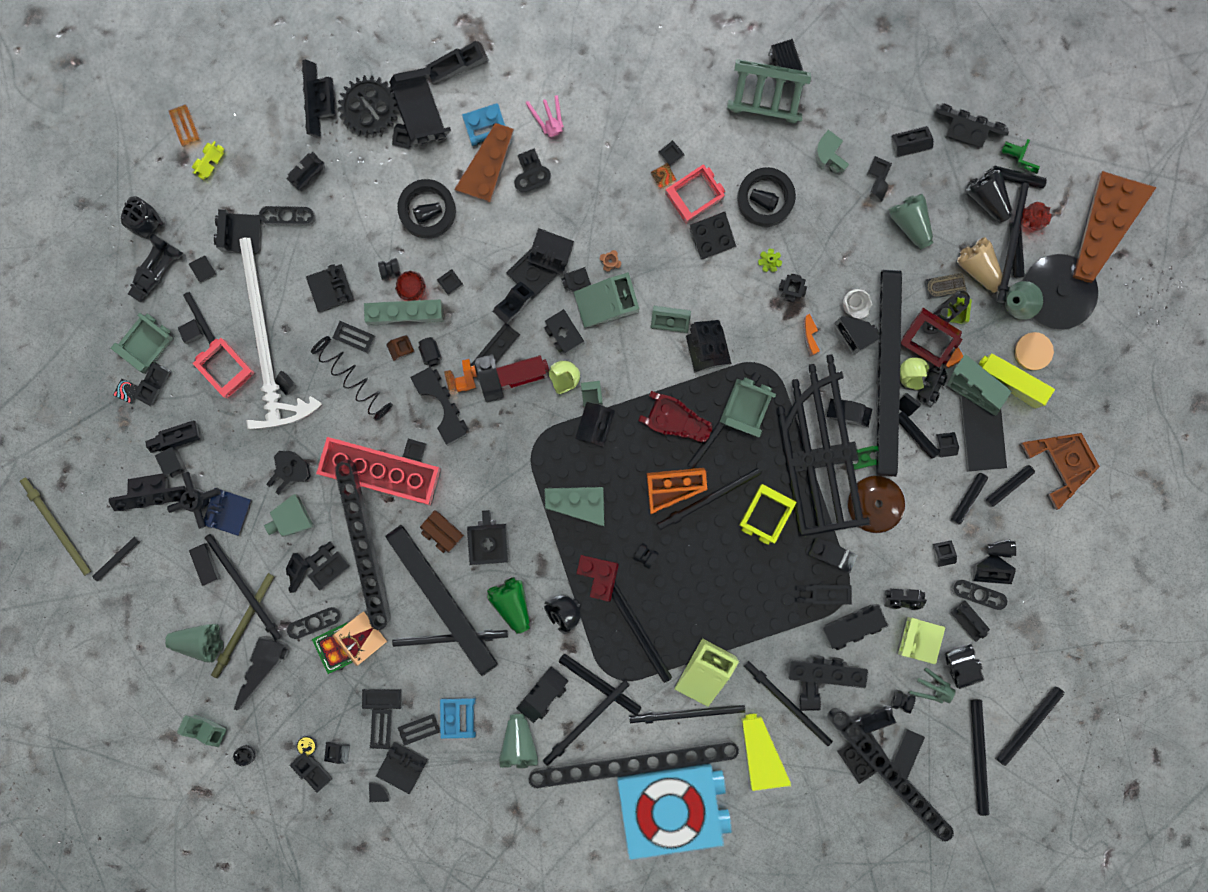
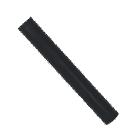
[183,292,215,344]
[92,536,140,582]

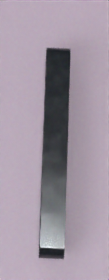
[335,460,390,630]
[385,525,498,676]
[827,708,954,842]

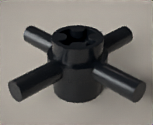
[167,472,221,529]

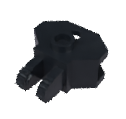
[266,451,311,495]

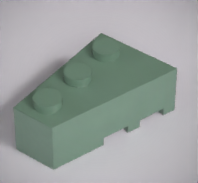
[545,487,604,526]

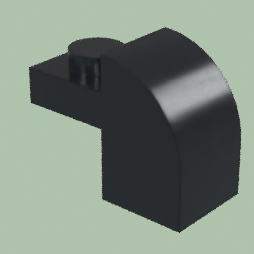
[492,281,535,324]
[475,354,504,402]
[826,398,873,427]
[809,537,858,573]

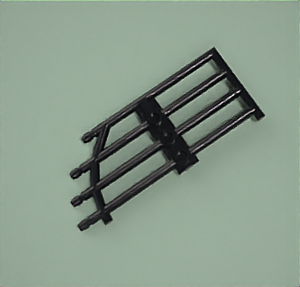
[777,354,871,537]

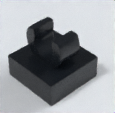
[517,148,542,172]

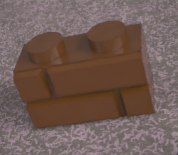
[420,510,465,553]

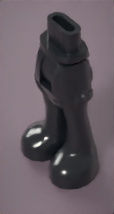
[128,234,183,302]

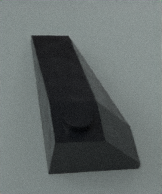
[234,635,289,710]

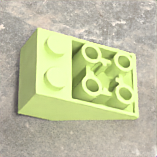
[674,638,739,707]

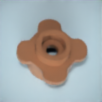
[600,250,621,272]

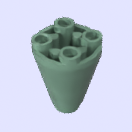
[888,194,933,249]
[165,624,224,663]
[499,714,538,768]

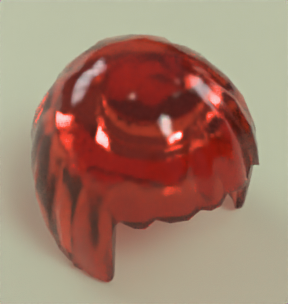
[395,271,426,301]

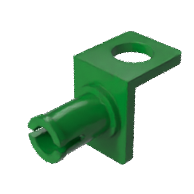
[1002,139,1040,174]

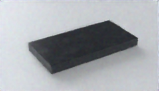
[960,395,1007,472]

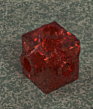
[1022,202,1052,231]

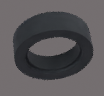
[737,167,796,227]
[397,179,456,239]

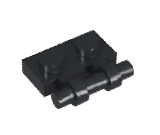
[305,541,350,591]

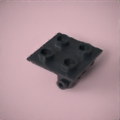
[689,211,736,260]
[527,228,574,275]
[305,264,354,312]
[690,320,729,362]
[376,742,428,795]

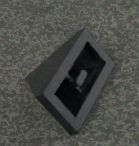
[973,555,1016,584]

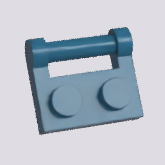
[462,103,505,147]
[440,698,476,739]

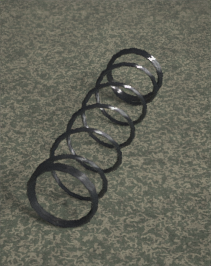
[311,336,393,421]

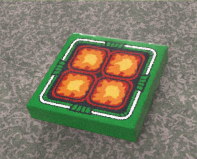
[312,622,353,674]

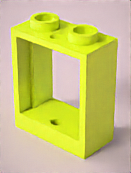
[739,484,796,545]

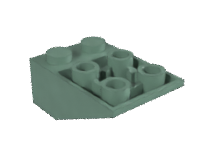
[574,272,639,328]

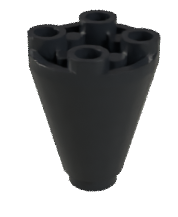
[966,168,1013,223]

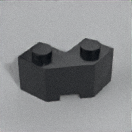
[516,666,568,723]

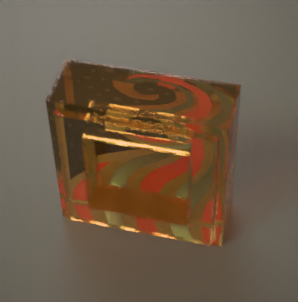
[651,163,676,189]
[444,370,457,392]

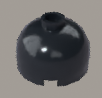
[544,595,581,634]

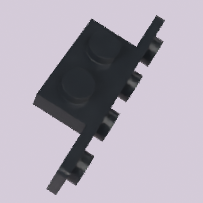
[302,59,335,137]
[935,103,1009,148]
[108,473,187,511]
[788,655,868,688]

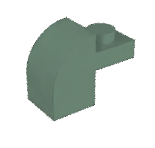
[815,129,849,174]
[177,715,227,747]

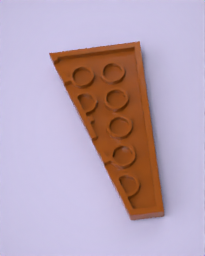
[1073,171,1157,283]

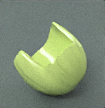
[900,357,929,390]
[549,361,580,394]

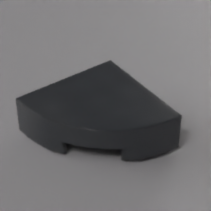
[369,782,390,802]

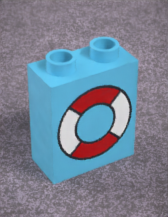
[617,763,732,860]

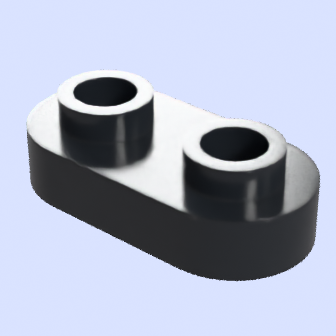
[514,166,551,192]

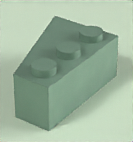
[946,354,1012,416]

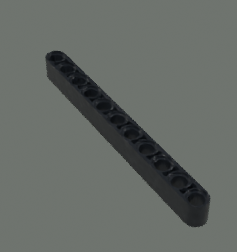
[876,270,902,477]
[528,740,739,788]

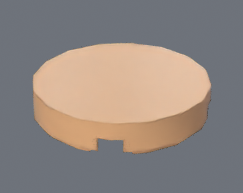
[1015,332,1054,370]

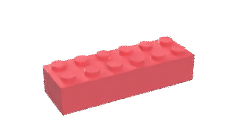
[316,437,441,505]

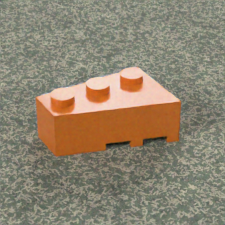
[646,468,707,514]

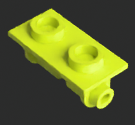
[191,141,224,180]

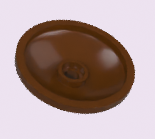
[847,476,905,533]

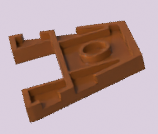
[1021,433,1100,510]

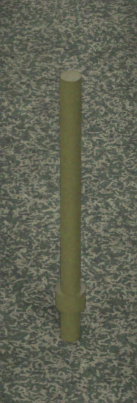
[19,477,91,576]
[211,573,275,678]

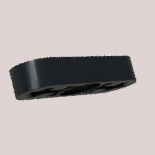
[259,206,315,226]
[923,291,970,334]
[952,580,1008,610]
[287,607,342,639]

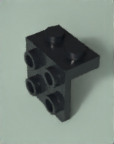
[214,209,261,253]

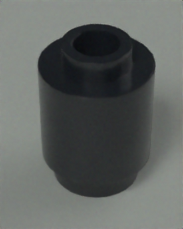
[418,337,442,367]

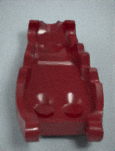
[638,391,712,442]

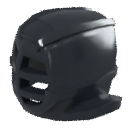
[121,196,165,238]

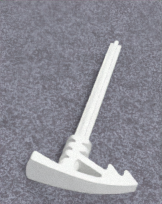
[239,238,322,430]

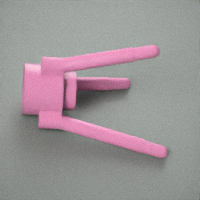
[526,95,564,137]

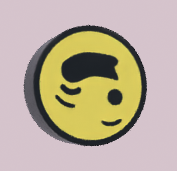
[297,736,317,756]

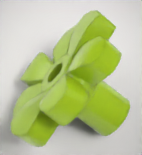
[758,249,782,273]

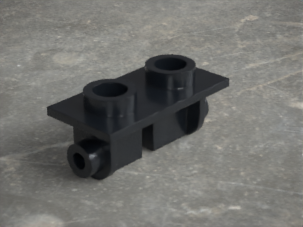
[286,151,325,191]
[917,366,948,407]
[885,588,927,610]
[950,600,990,642]
[853,706,896,734]

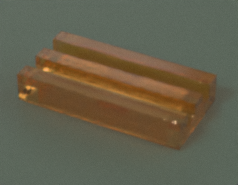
[169,104,200,147]

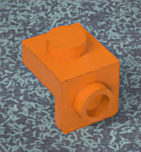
[455,359,477,392]

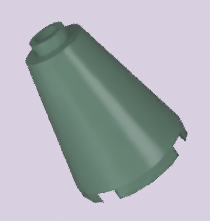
[1005,281,1043,320]

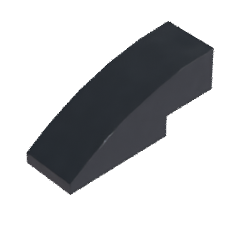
[426,41,489,83]

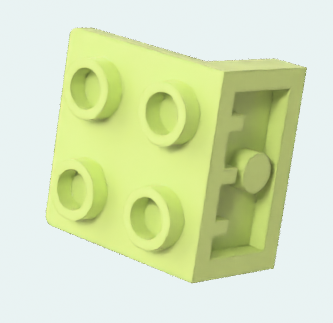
[898,617,945,664]

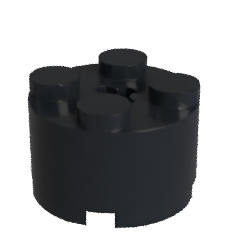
[944,644,984,689]

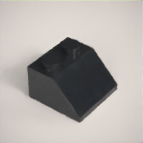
[834,316,880,355]

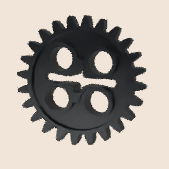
[337,75,400,137]

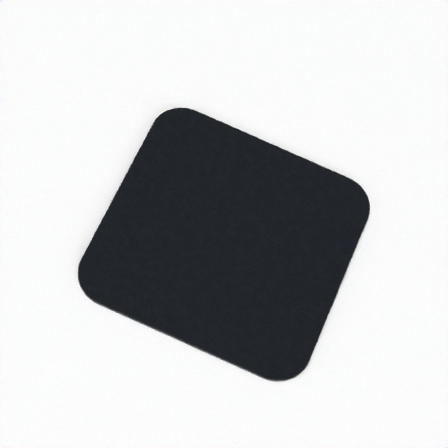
[531,362,850,681]

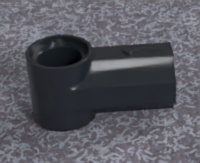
[799,681,821,711]

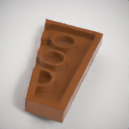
[454,123,514,202]

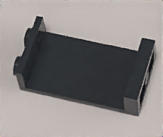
[389,67,451,146]

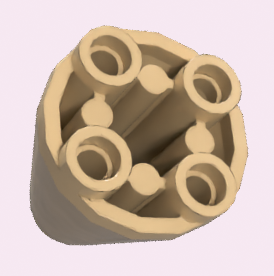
[957,237,1002,293]

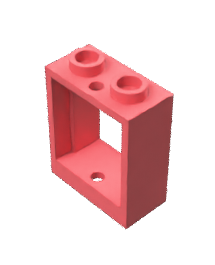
[665,164,725,224]
[192,338,255,399]

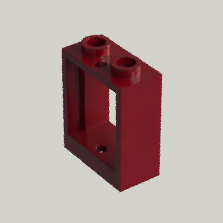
[901,307,963,368]
[496,355,549,390]

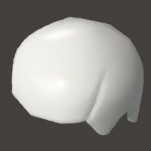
[843,289,872,319]

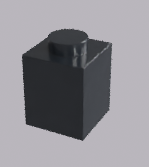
[154,447,186,478]

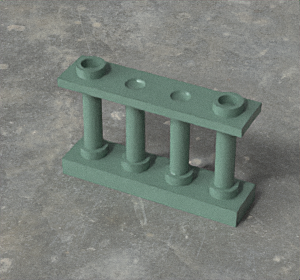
[727,59,811,123]

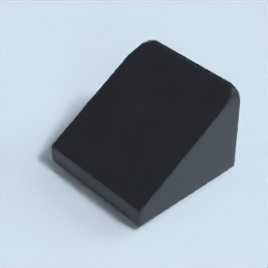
[392,123,411,149]
[869,176,888,202]
[189,255,217,283]
[178,319,204,344]
[275,371,297,395]
[899,393,921,416]
[936,432,959,457]
[933,540,957,567]
[324,742,350,764]

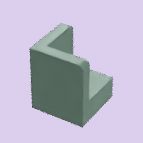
[581,381,603,407]

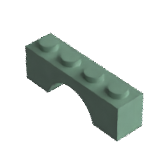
[364,299,444,325]

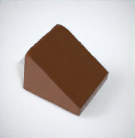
[386,335,415,361]

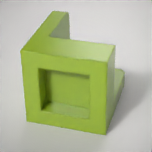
[947,297,972,324]

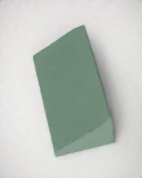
[651,306,691,333]

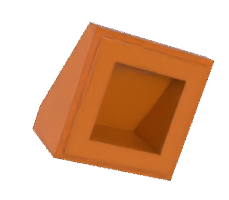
[943,347,963,369]

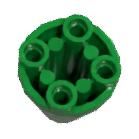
[487,577,530,634]

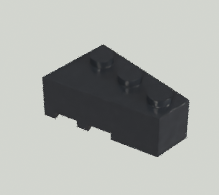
[821,603,888,650]

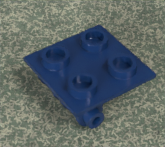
[204,488,251,536]

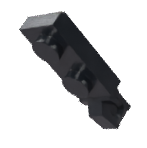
[145,420,200,453]

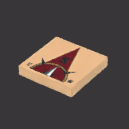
[333,611,387,666]

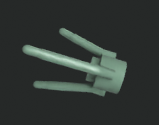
[909,668,956,704]

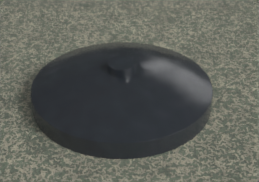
[1022,254,1098,330]

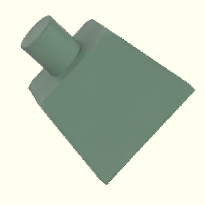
[264,494,314,537]

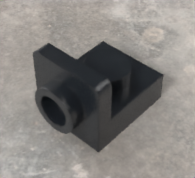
[561,267,591,293]

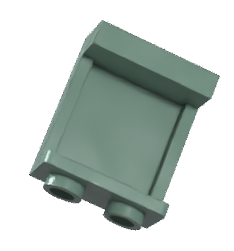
[110,313,174,374]
[720,377,776,437]

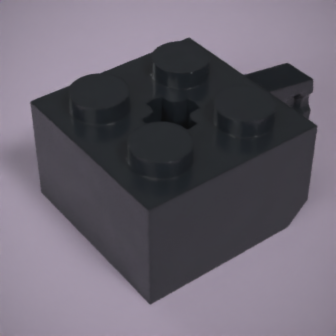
[467,510,510,565]

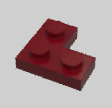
[577,555,619,602]

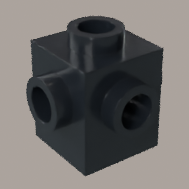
[778,274,807,303]

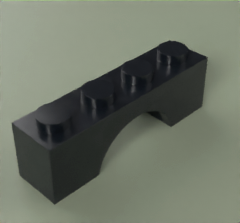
[410,366,469,446]

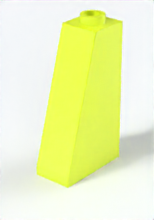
[978,353,1055,409]
[741,714,791,791]

